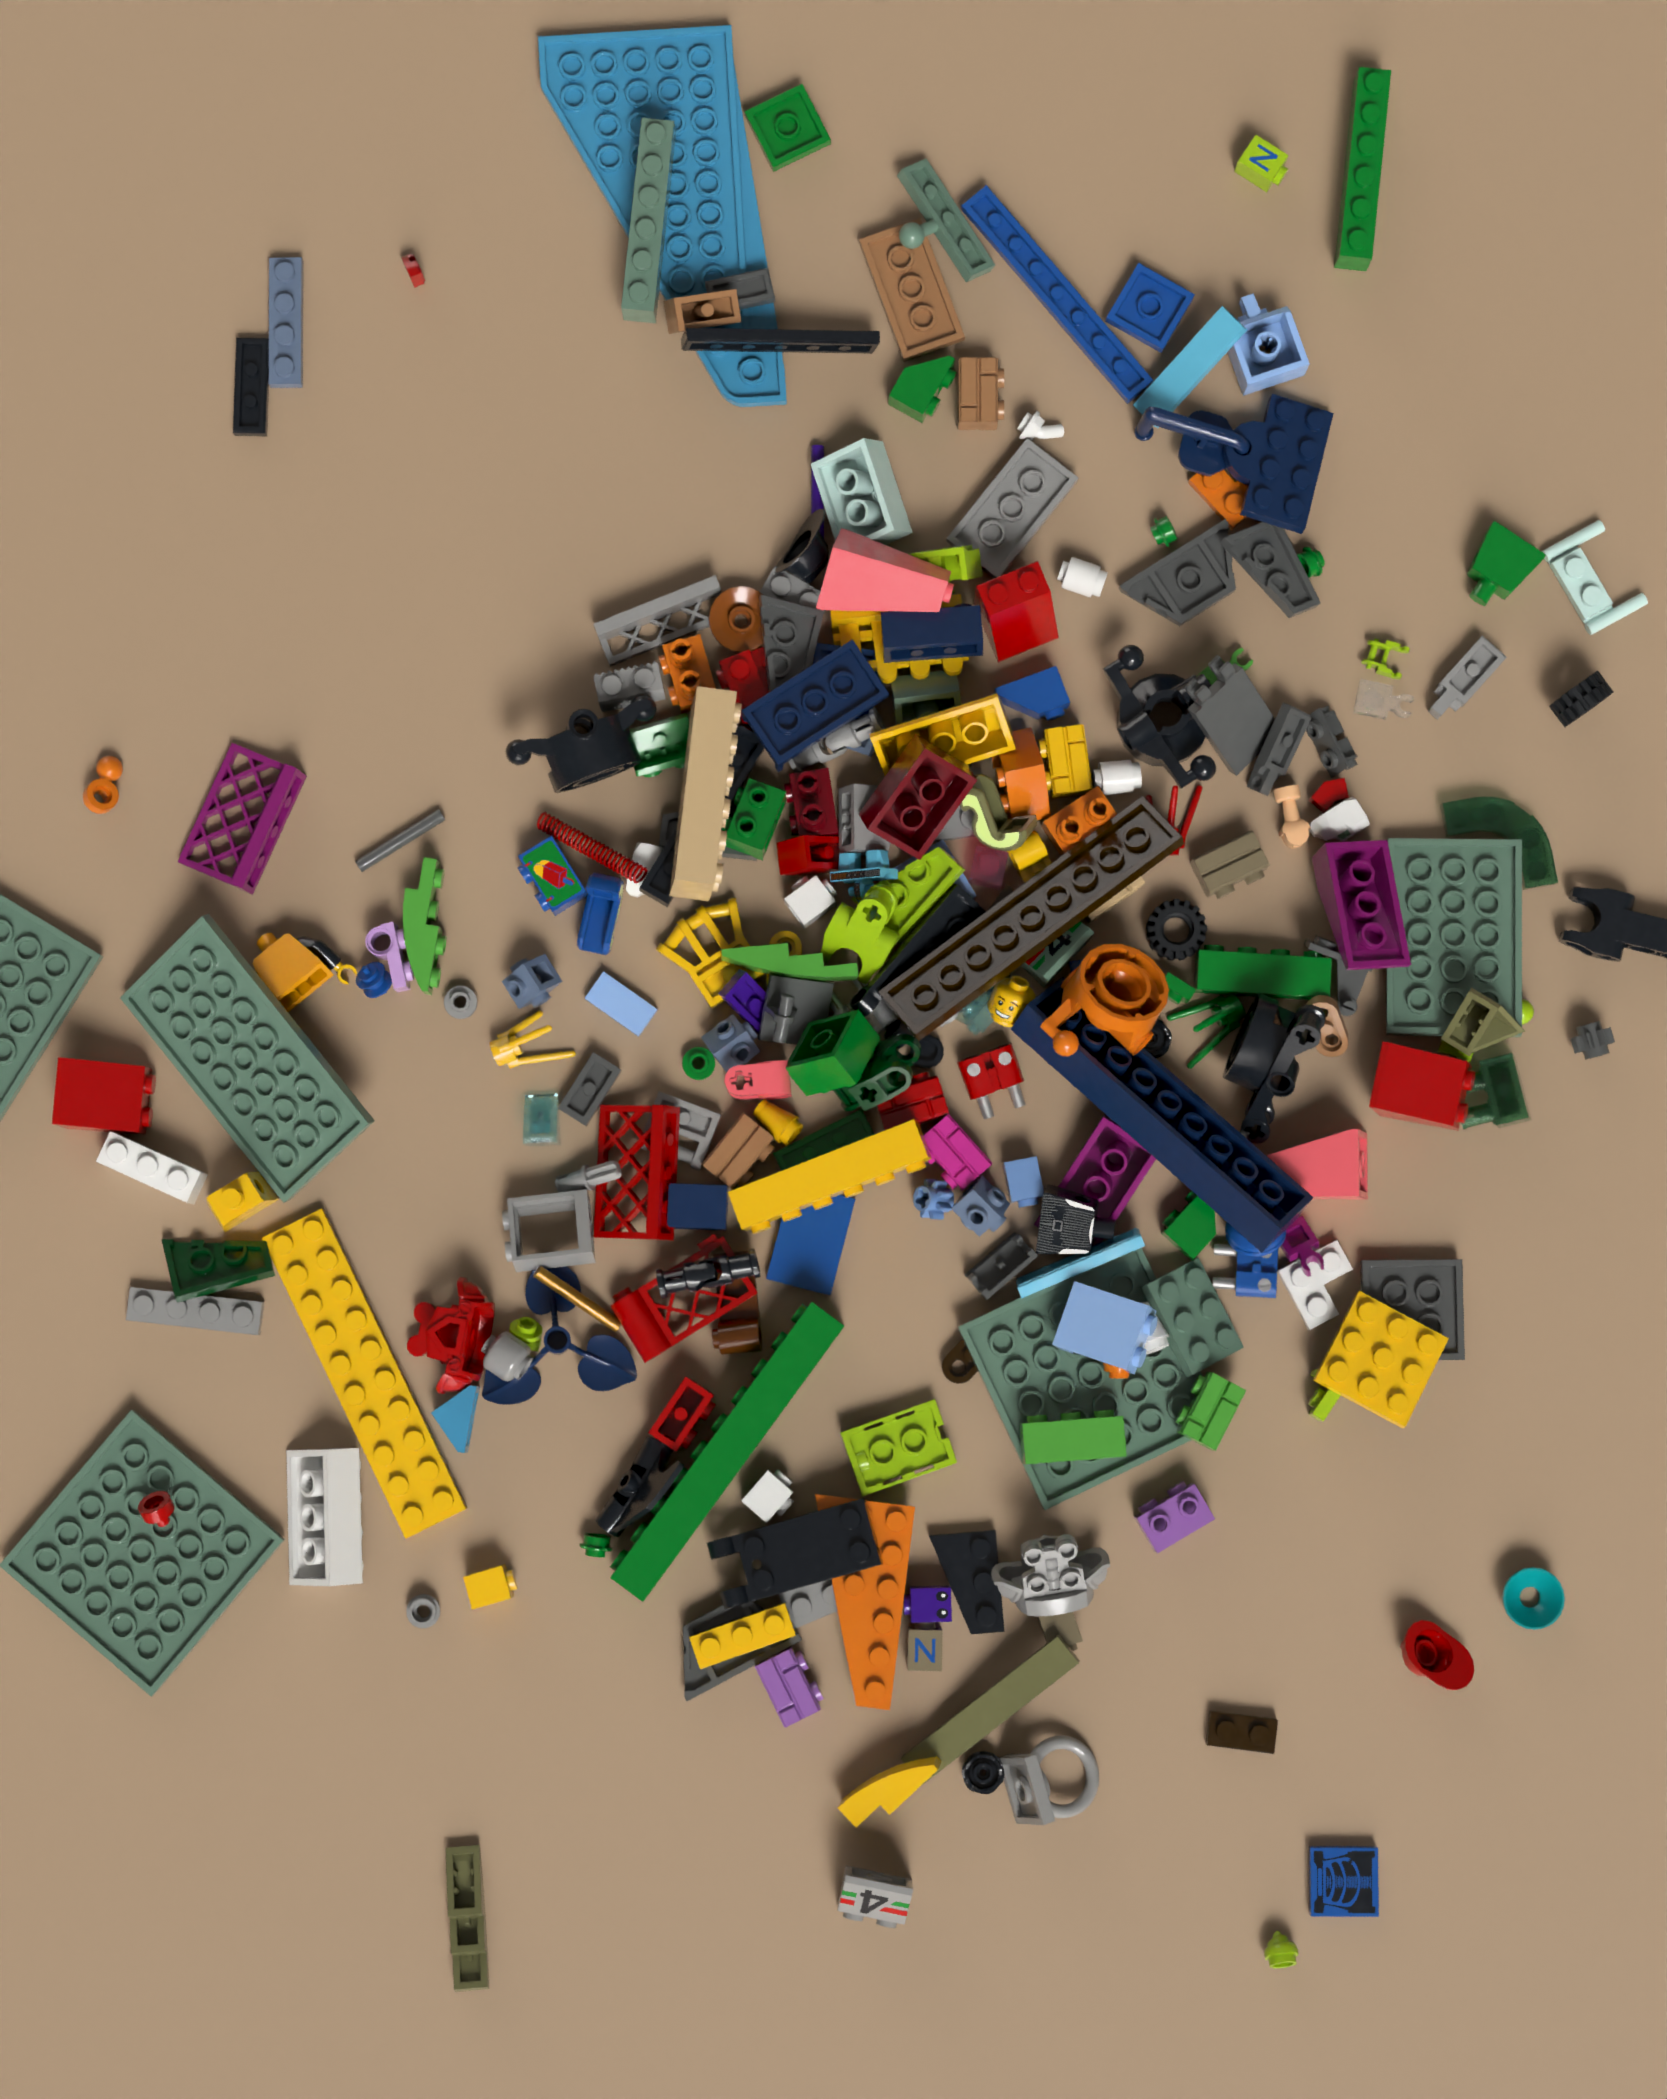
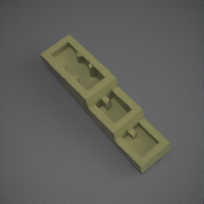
[446,1845,489,1992]

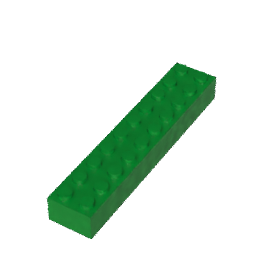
[610,1302,844,1602]

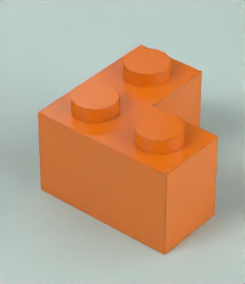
[990,727,1051,820]

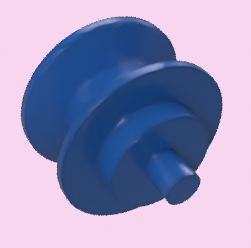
[356,962,392,998]

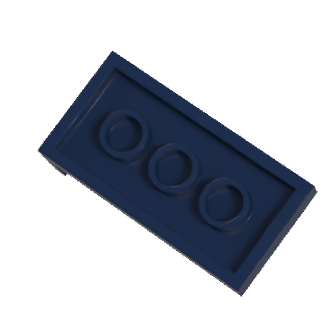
[741,639,889,772]

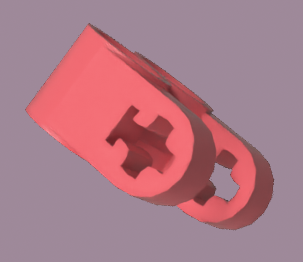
[724,1060,792,1100]

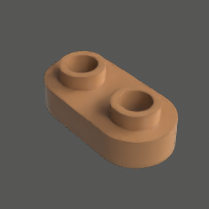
[1306,995,1348,1057]

